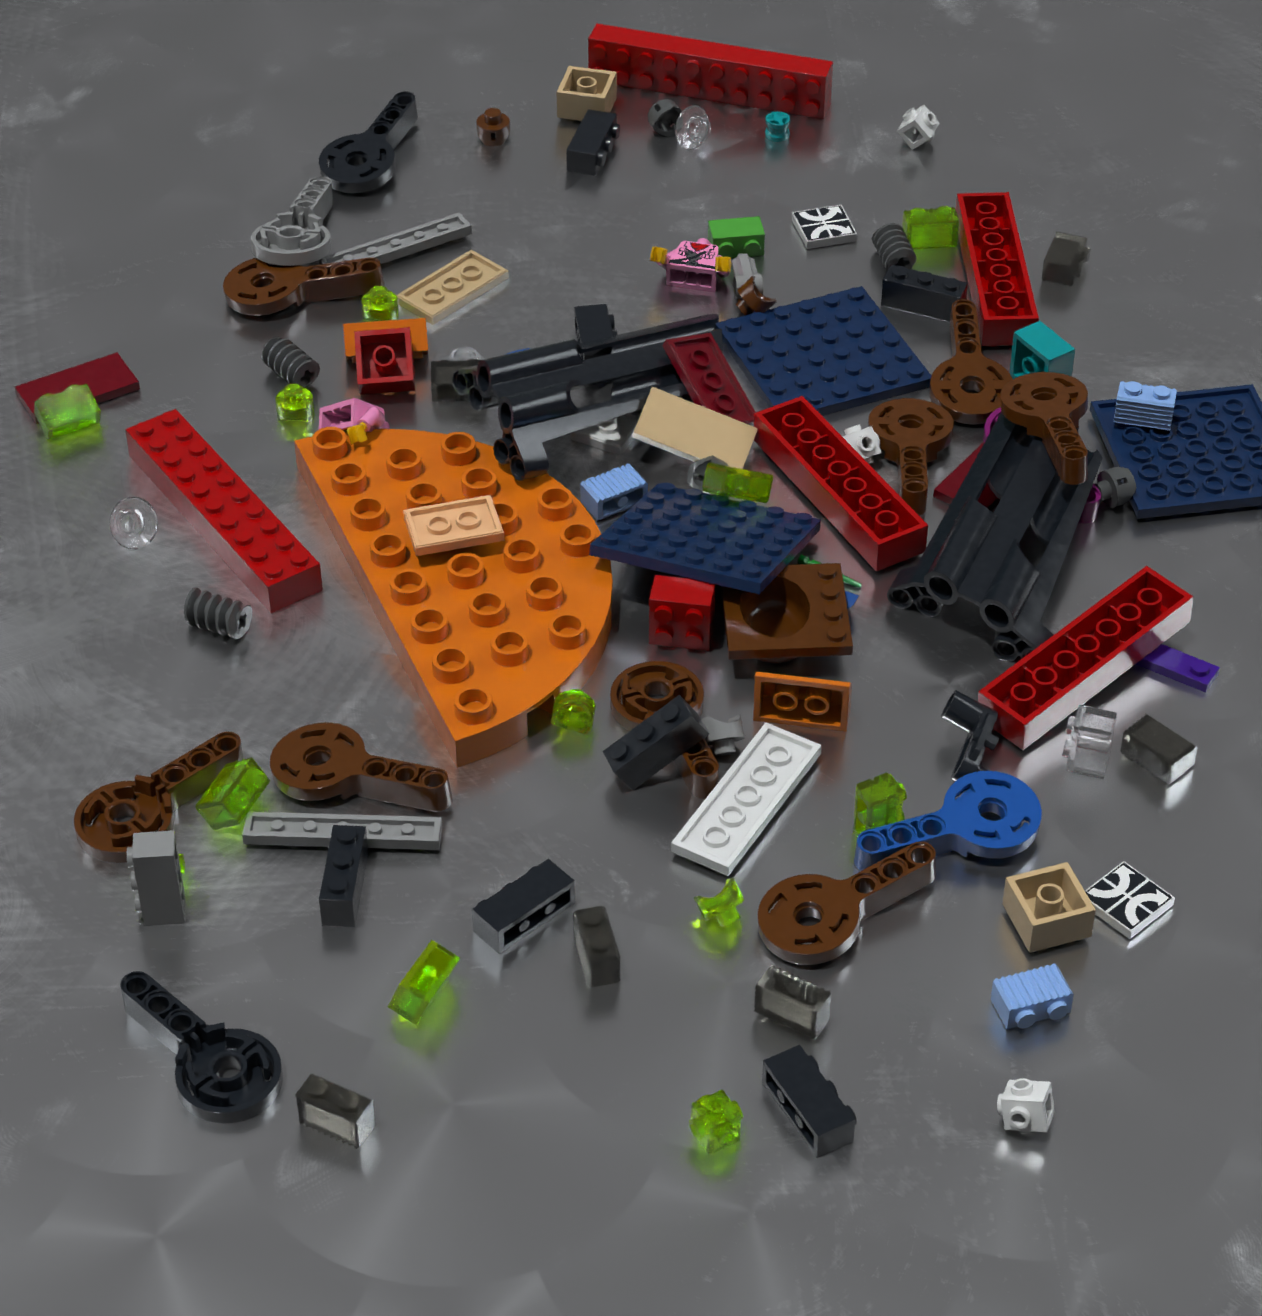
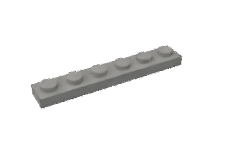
[319,212,472,265]
[242,811,442,850]

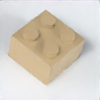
[557,66,617,121]
[1002,862,1096,953]

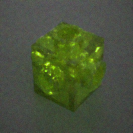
[689,1089,743,1155]

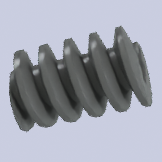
[871,223,916,271]
[261,337,320,389]
[184,587,252,639]

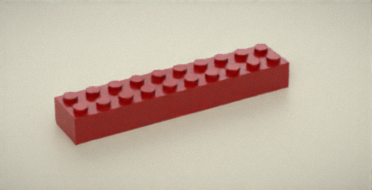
[588,23,833,119]
[125,409,323,613]

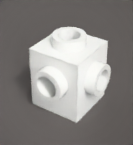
[897,105,940,150]
[842,424,882,464]
[997,1078,1055,1133]

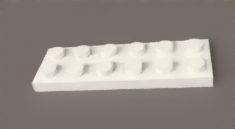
[671,722,822,876]

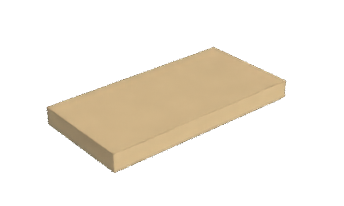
[395,250,509,325]
[632,387,758,479]

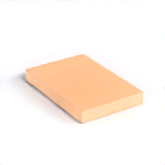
[403,495,504,556]

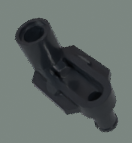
[941,690,999,781]

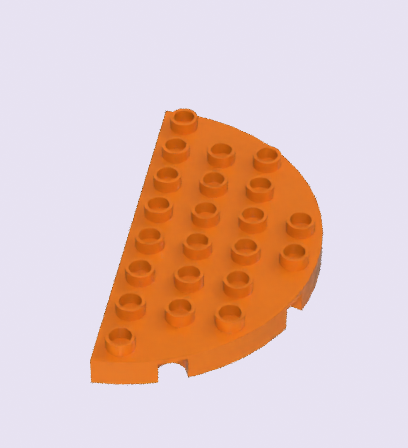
[294,427,613,768]

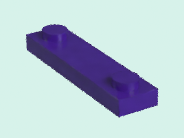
[1135,644,1220,693]

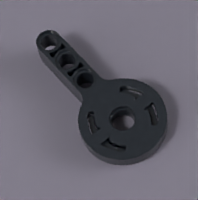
[319,91,418,193]
[120,971,283,1124]

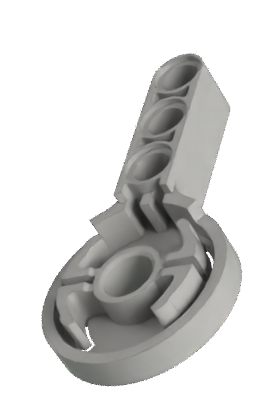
[251,177,333,266]

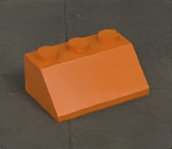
[343,318,428,364]
[753,672,852,732]

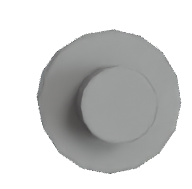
[701,714,744,756]

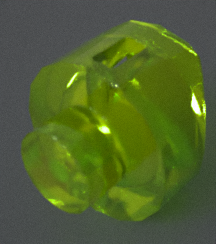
[361,286,399,321]
[275,383,314,422]
[551,689,596,735]
[693,877,745,927]

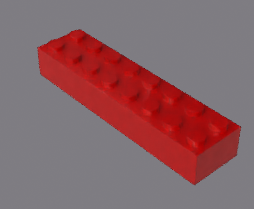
[955,192,1039,347]
[754,396,928,571]
[978,566,1194,750]

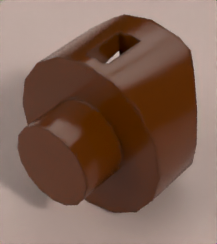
[476,108,510,147]
[736,276,777,315]

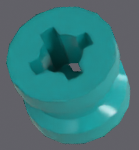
[765,111,790,142]

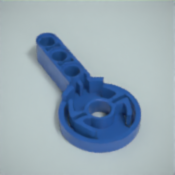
[854,771,1042,871]

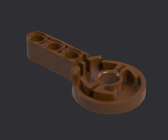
[223,258,385,315]
[929,299,1013,424]
[1000,372,1088,485]
[868,398,954,516]
[610,661,719,799]
[270,722,453,812]
[74,732,244,863]
[758,842,936,965]

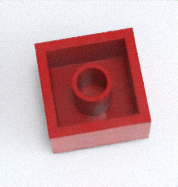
[354,327,416,395]
[649,575,716,651]

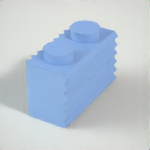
[1113,381,1177,431]
[580,463,648,521]
[991,963,1074,1029]

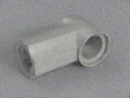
[731,253,763,299]

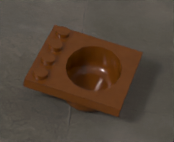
[721,563,853,664]

